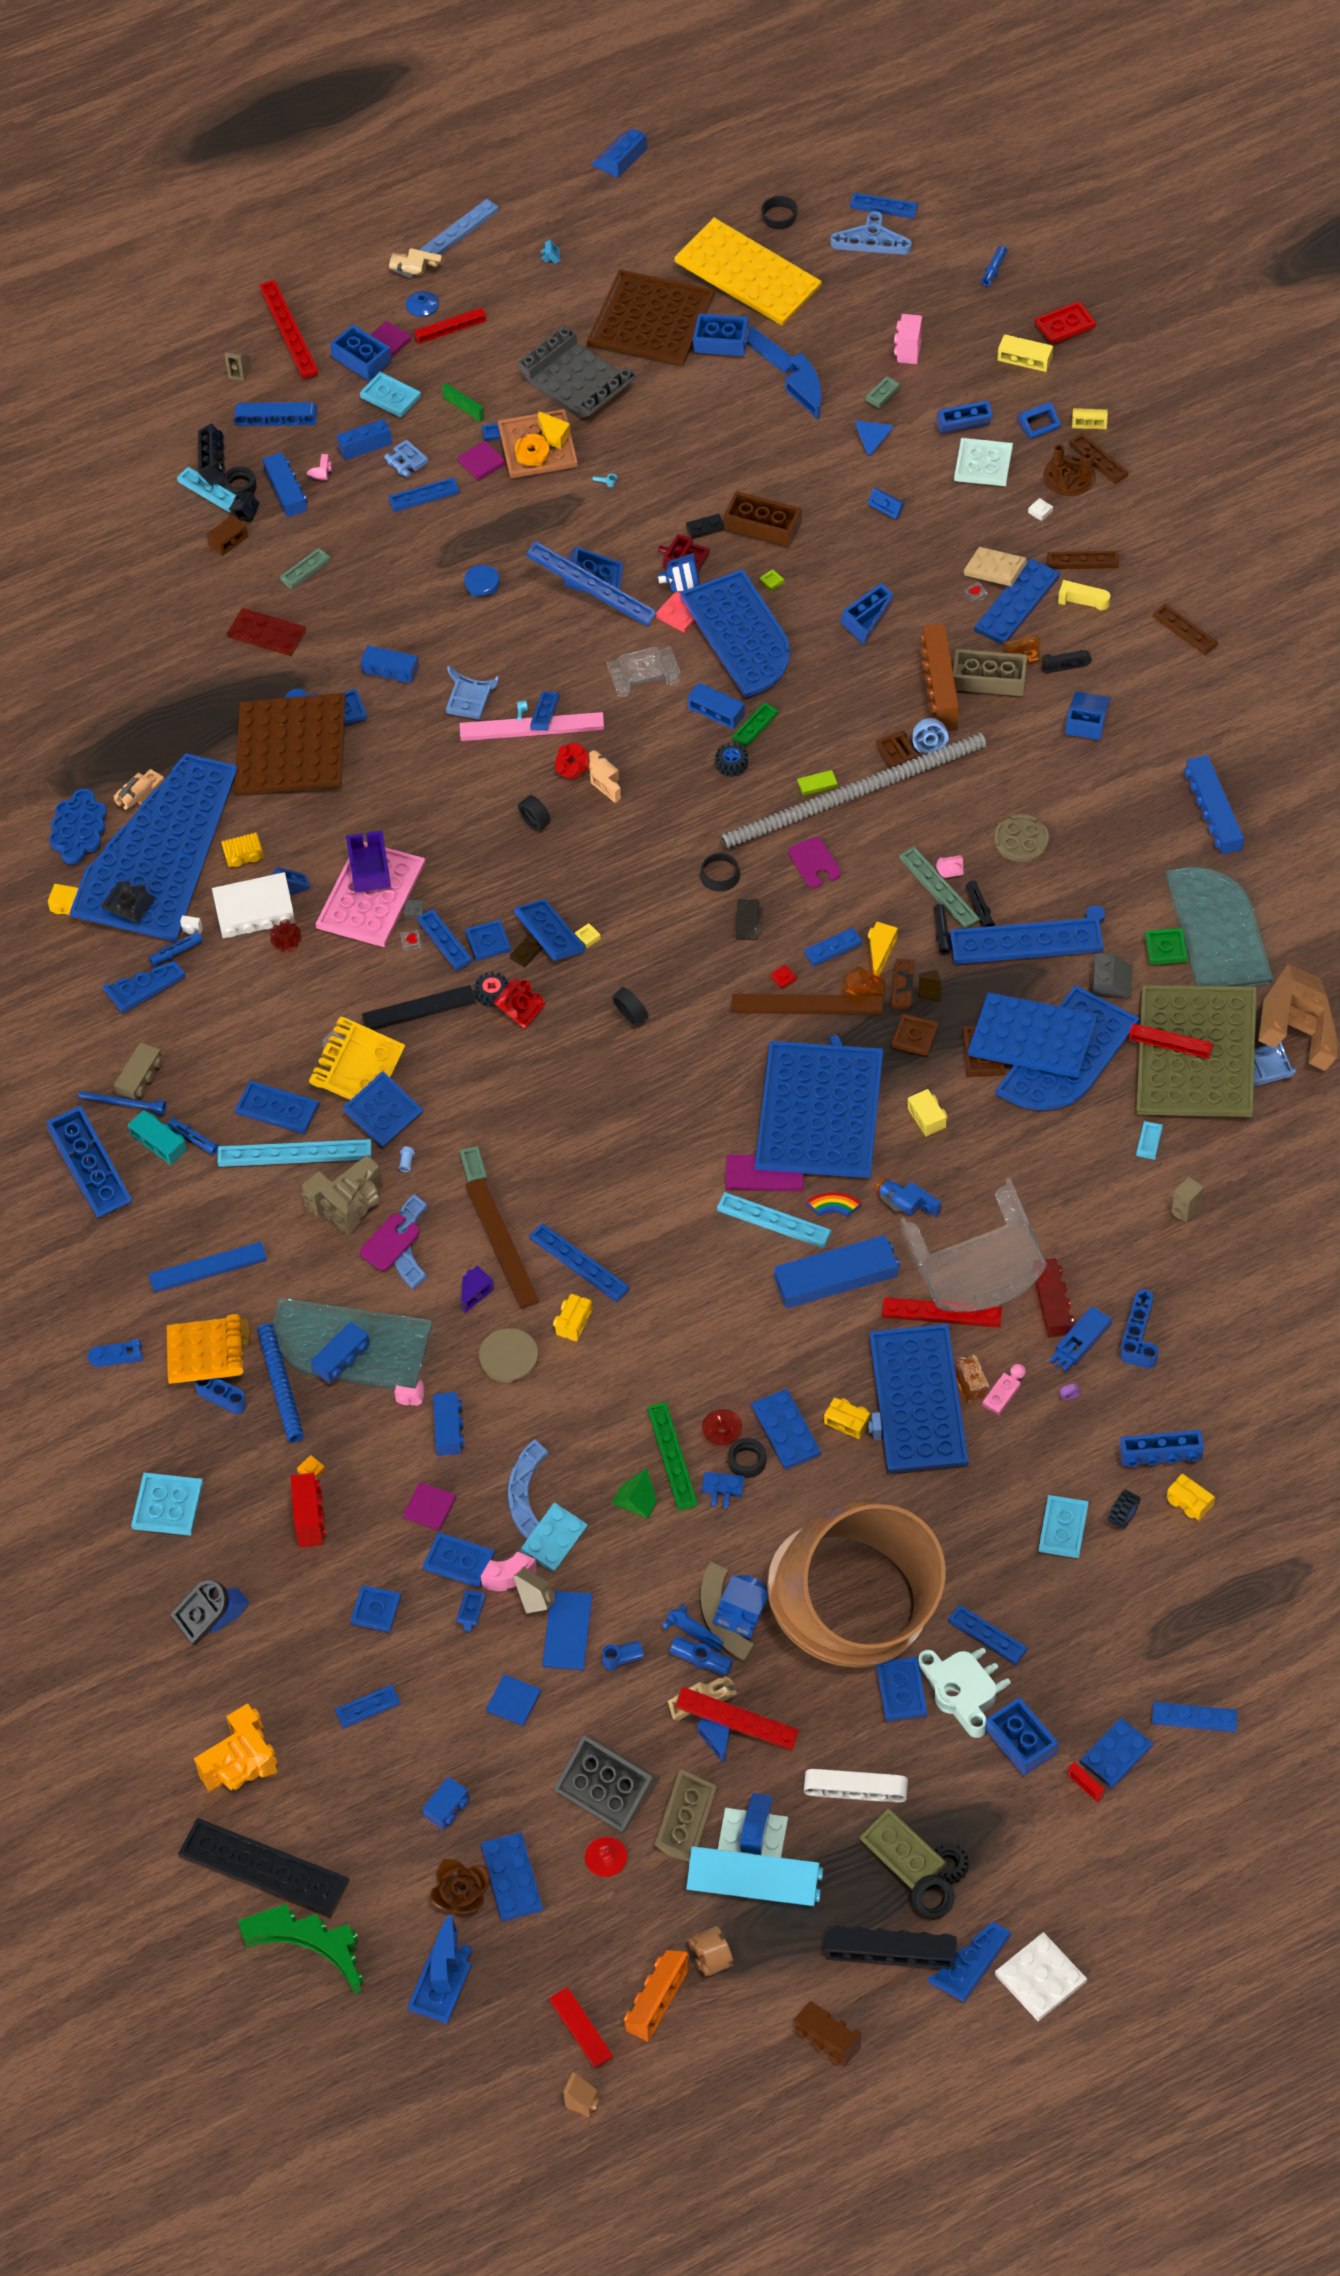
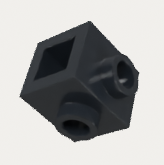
[229,492,260,520]

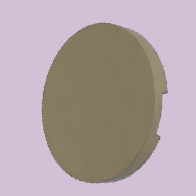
[994,814,1049,862]
[479,1328,538,1383]

